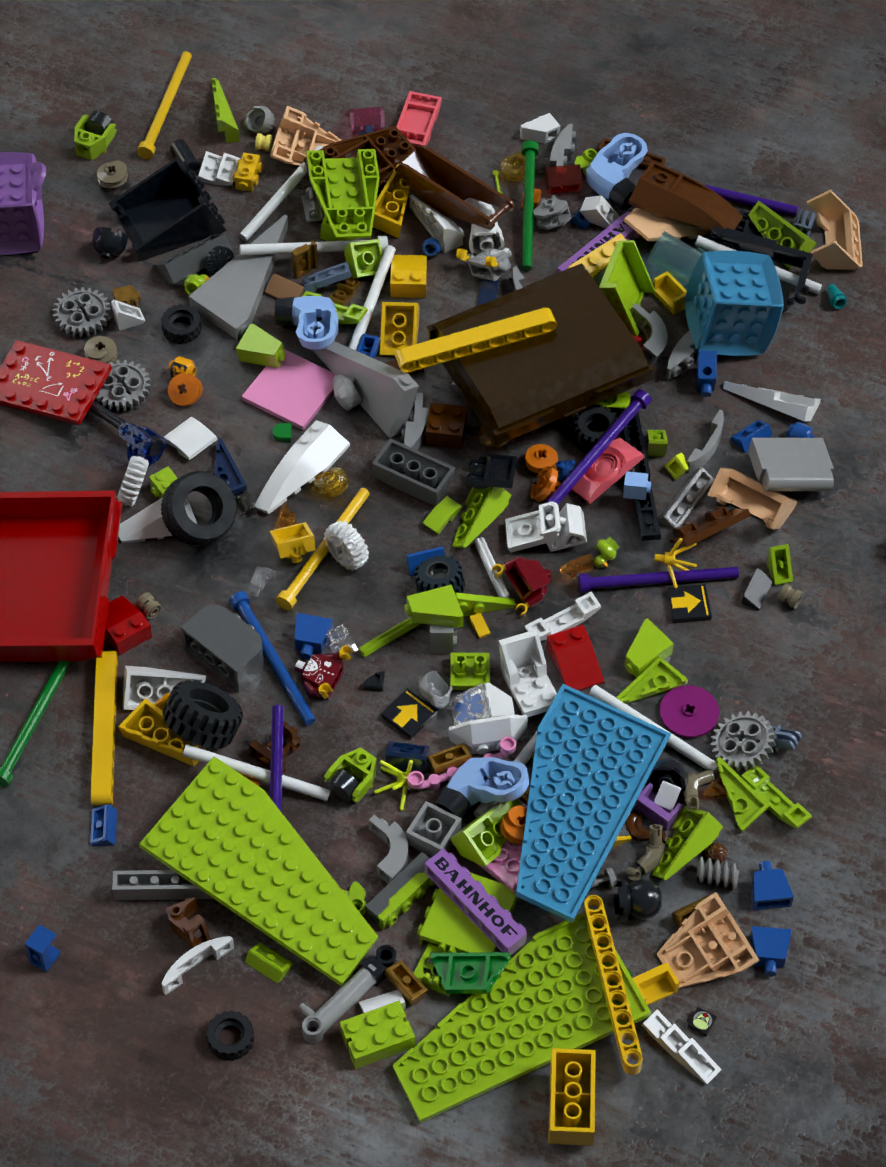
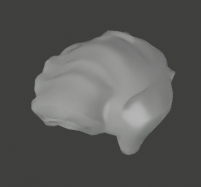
[244,106,275,134]
[332,374,362,410]
[418,671,452,708]

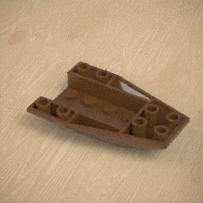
[304,126,416,188]
[628,161,743,232]

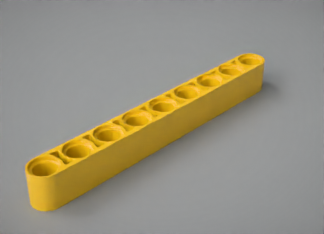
[395,308,557,373]
[91,651,118,806]
[584,895,643,1075]

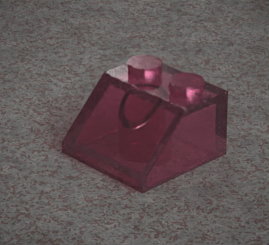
[347,106,385,133]

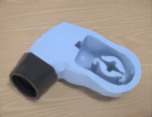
[586,133,648,210]
[275,296,338,351]
[434,757,529,820]

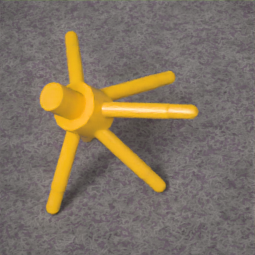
[654,538,697,588]

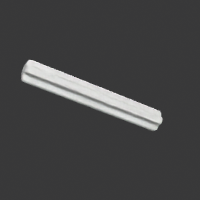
[475,537,509,598]

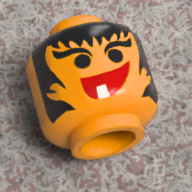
[168,356,197,378]

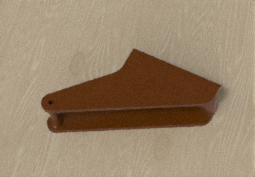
[394,145,515,230]

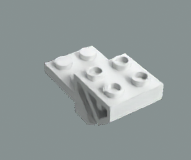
[505,502,587,553]

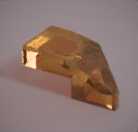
[273,503,297,530]

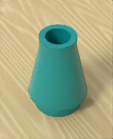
[826,284,847,309]

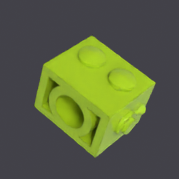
[149,466,178,499]

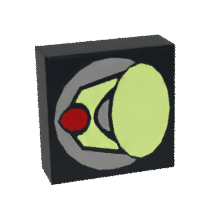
[688,1007,717,1037]

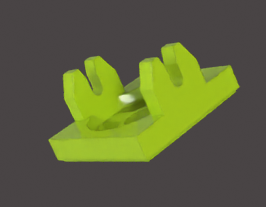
[413,942,457,997]

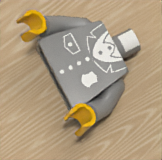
[456,248,512,282]

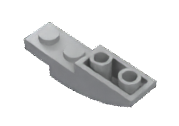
[549,124,576,186]
[666,330,698,381]
[401,393,430,451]

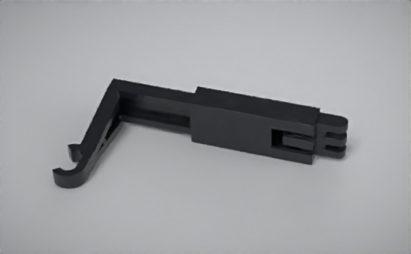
[710,226,813,304]

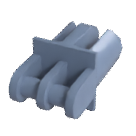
[794,208,817,237]
[772,724,802,752]

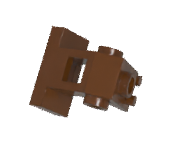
[249,721,301,775]
[166,897,211,949]

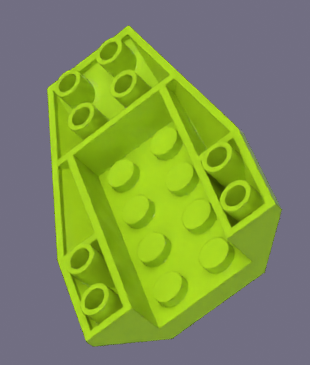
[306,149,380,239]

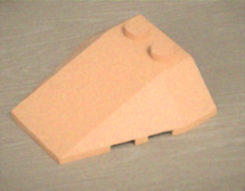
[270,106,341,165]
[624,207,706,241]
[657,892,760,989]

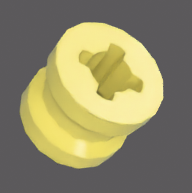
[255,133,272,152]

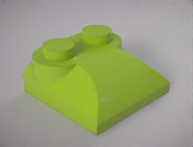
[344,239,383,279]

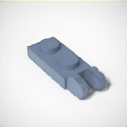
[302,262,352,292]

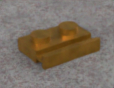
[292,240,318,279]

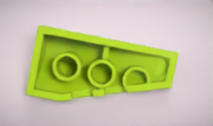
[452,486,511,548]
[450,799,522,867]
[652,806,723,881]

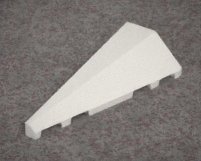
[723,381,821,421]

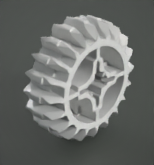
[117,456,149,506]
[324,520,369,571]

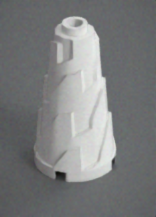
[469,201,504,255]

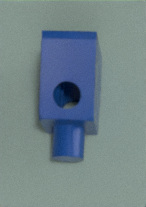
[695,351,717,397]
[295,613,333,660]
[752,861,794,911]
[750,926,792,977]

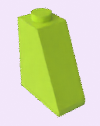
[236,323,286,368]
[404,585,464,628]
[625,618,674,678]

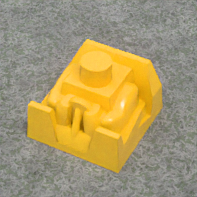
[269,522,316,563]

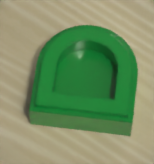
[273,423,292,442]

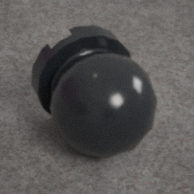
[614,879,663,921]

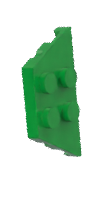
[430,952,511,994]

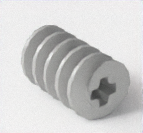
[696,857,740,889]

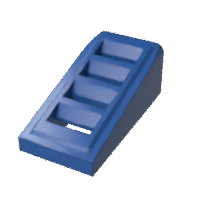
[357,334,380,359]

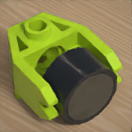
[74,111,117,160]
[324,747,377,803]

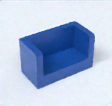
[25,924,60,972]

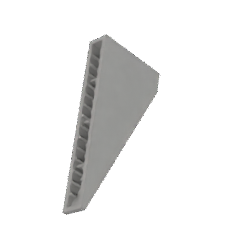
[189,215,288,340]
[314,341,419,438]

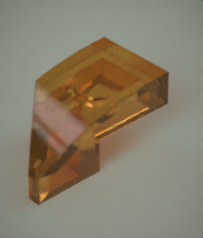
[560,553,594,579]
[703,775,727,798]

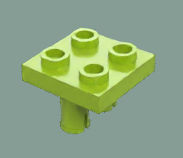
[450,653,490,690]

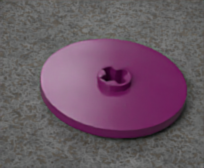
[660,685,719,738]

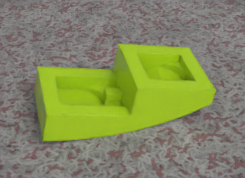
[423,496,462,534]

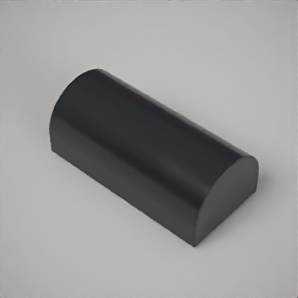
[170,139,200,171]

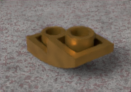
[328,277,361,306]

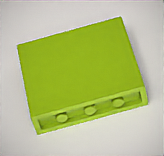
[599,240,655,337]
[417,873,518,953]

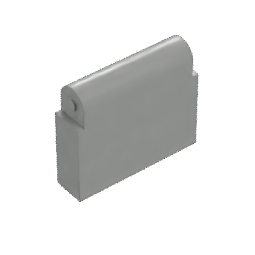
[748,438,834,491]

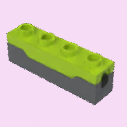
[365,852,435,931]

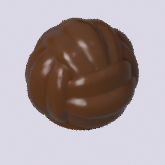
[705,842,728,864]

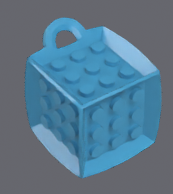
[685,251,784,356]

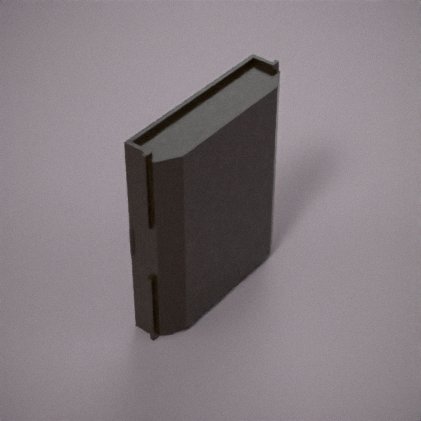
[426,263,655,446]

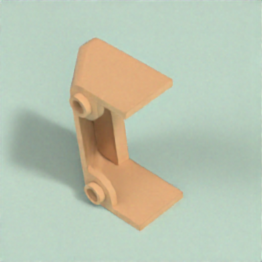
[807,189,863,270]
[707,468,797,531]

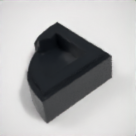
[363,671,385,691]

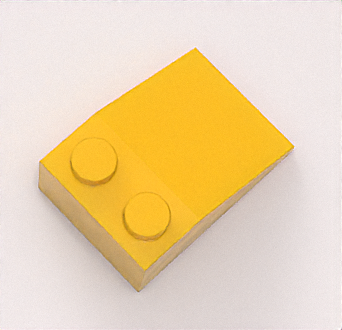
[390,255,427,298]
[380,302,420,356]

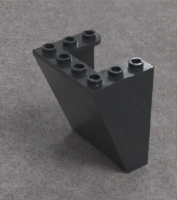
[109,157,227,261]

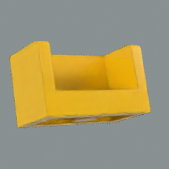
[653,271,687,315]
[632,962,680,1006]

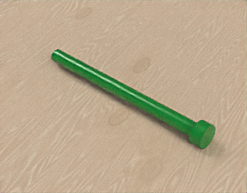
[521,140,539,271]
[0,660,72,787]

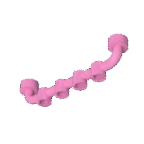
[408,736,516,790]

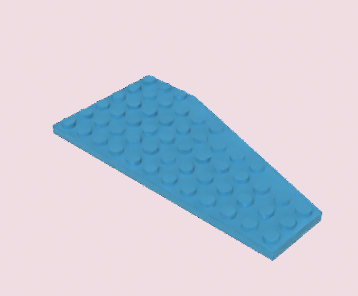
[516,684,671,923]

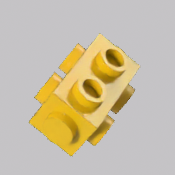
[233,152,263,192]

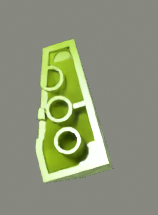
[748,201,817,268]

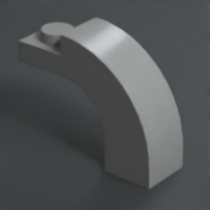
[630,303,668,365]
[369,815,408,884]

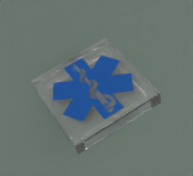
[449,683,492,726]

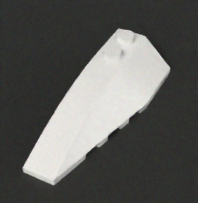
[254,420,350,514]

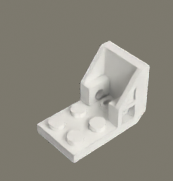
[499,629,557,717]

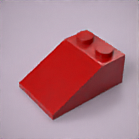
[105,595,152,656]
[546,625,605,691]

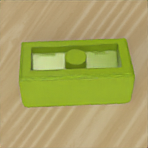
[245,942,293,983]

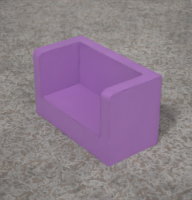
[634,783,683,831]

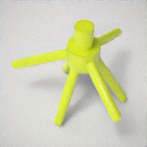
[374,760,413,811]

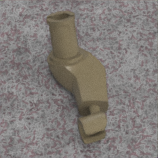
[683,769,715,810]
[625,824,665,881]

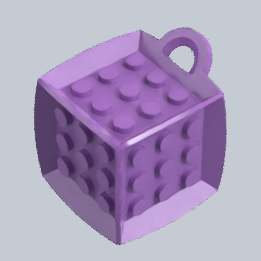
[0,152,46,255]

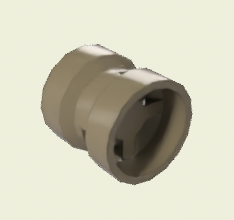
[777,583,804,609]
[135,592,162,619]

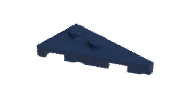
[214,438,247,495]

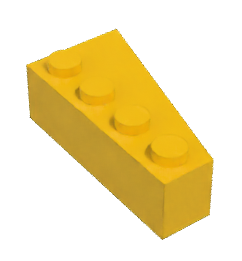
[373,164,410,238]
[118,698,206,766]

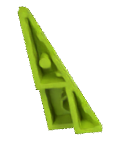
[212,78,240,143]

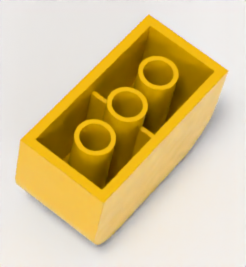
[548,1048,596,1146]

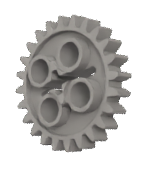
[52,287,111,337]
[96,360,151,411]
[711,711,776,771]

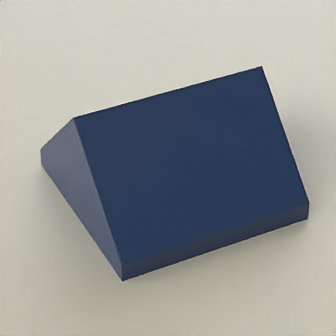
[385,741,430,774]

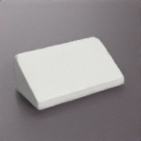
[359,990,406,1013]

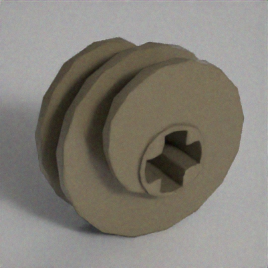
[97,160,128,189]
[84,336,118,364]

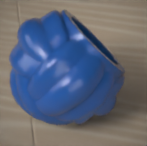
[422,238,441,257]

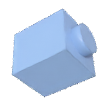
[623,471,651,500]

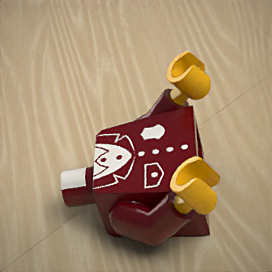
[491,556,552,617]
[295,645,353,700]

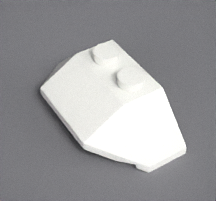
[449,715,528,754]

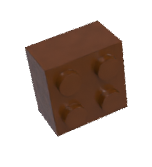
[426,403,467,449]

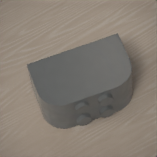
[181,605,264,693]

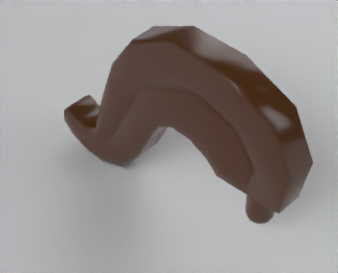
[625,812,667,843]

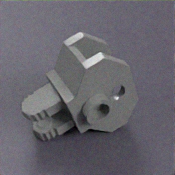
[533,195,572,230]

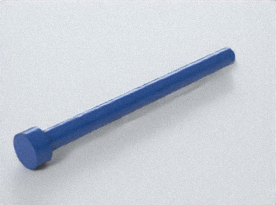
[229,591,316,726]

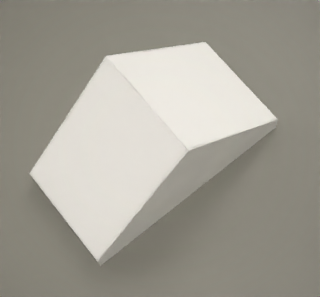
[111,299,145,331]

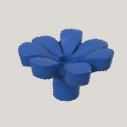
[556,460,575,482]

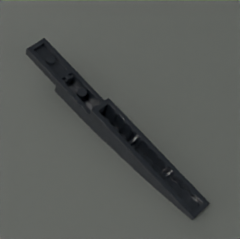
[618,396,661,541]

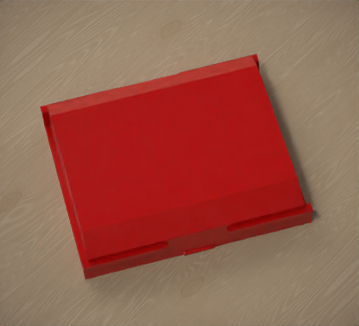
[0,490,123,662]

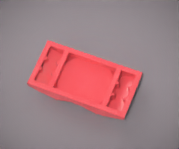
[396,91,442,147]
[571,438,645,504]

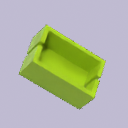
[340,1000,415,1069]

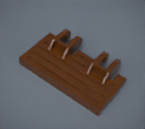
[669,506,751,547]

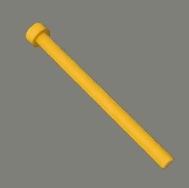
[137,51,192,159]
[275,488,370,611]

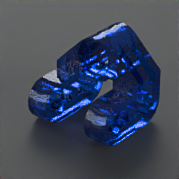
[118,422,166,467]

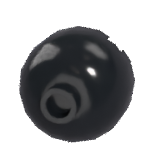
[92,227,128,259]
[647,758,688,797]

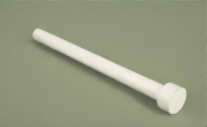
[239,236,388,255]

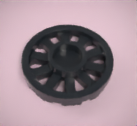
[204,246,235,276]

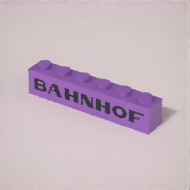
[557,211,641,273]
[425,848,527,955]

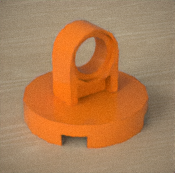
[530,466,561,502]

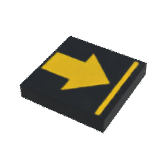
[667,584,712,623]
[381,688,437,739]

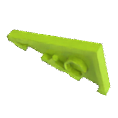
[455,593,516,617]
[616,657,688,704]
[715,756,770,833]

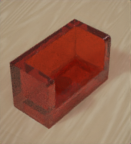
[545,164,583,193]

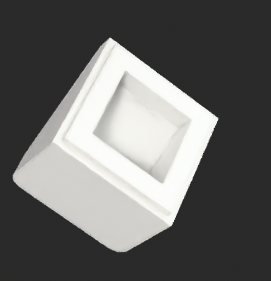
[654,781,681,811]

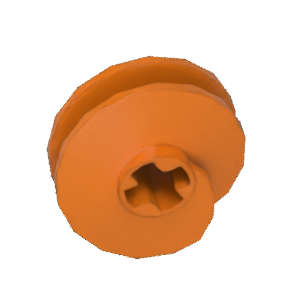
[168,373,203,406]
[525,444,558,474]
[500,806,527,845]

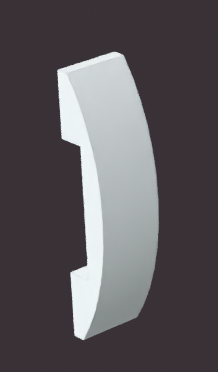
[524,592,601,641]
[161,936,234,995]

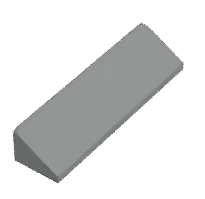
[658,467,715,529]

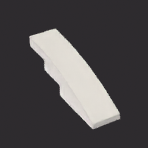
[641,1009,721,1084]

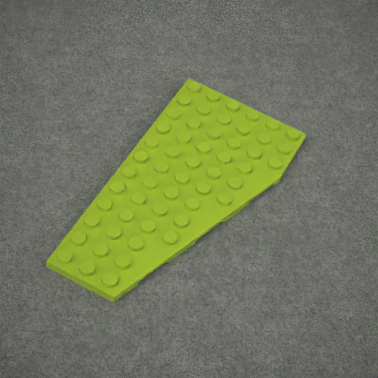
[139,756,378,987]
[392,908,651,1123]

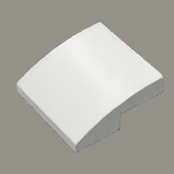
[197,151,240,186]
[164,417,218,460]

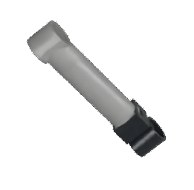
[299,944,397,1044]

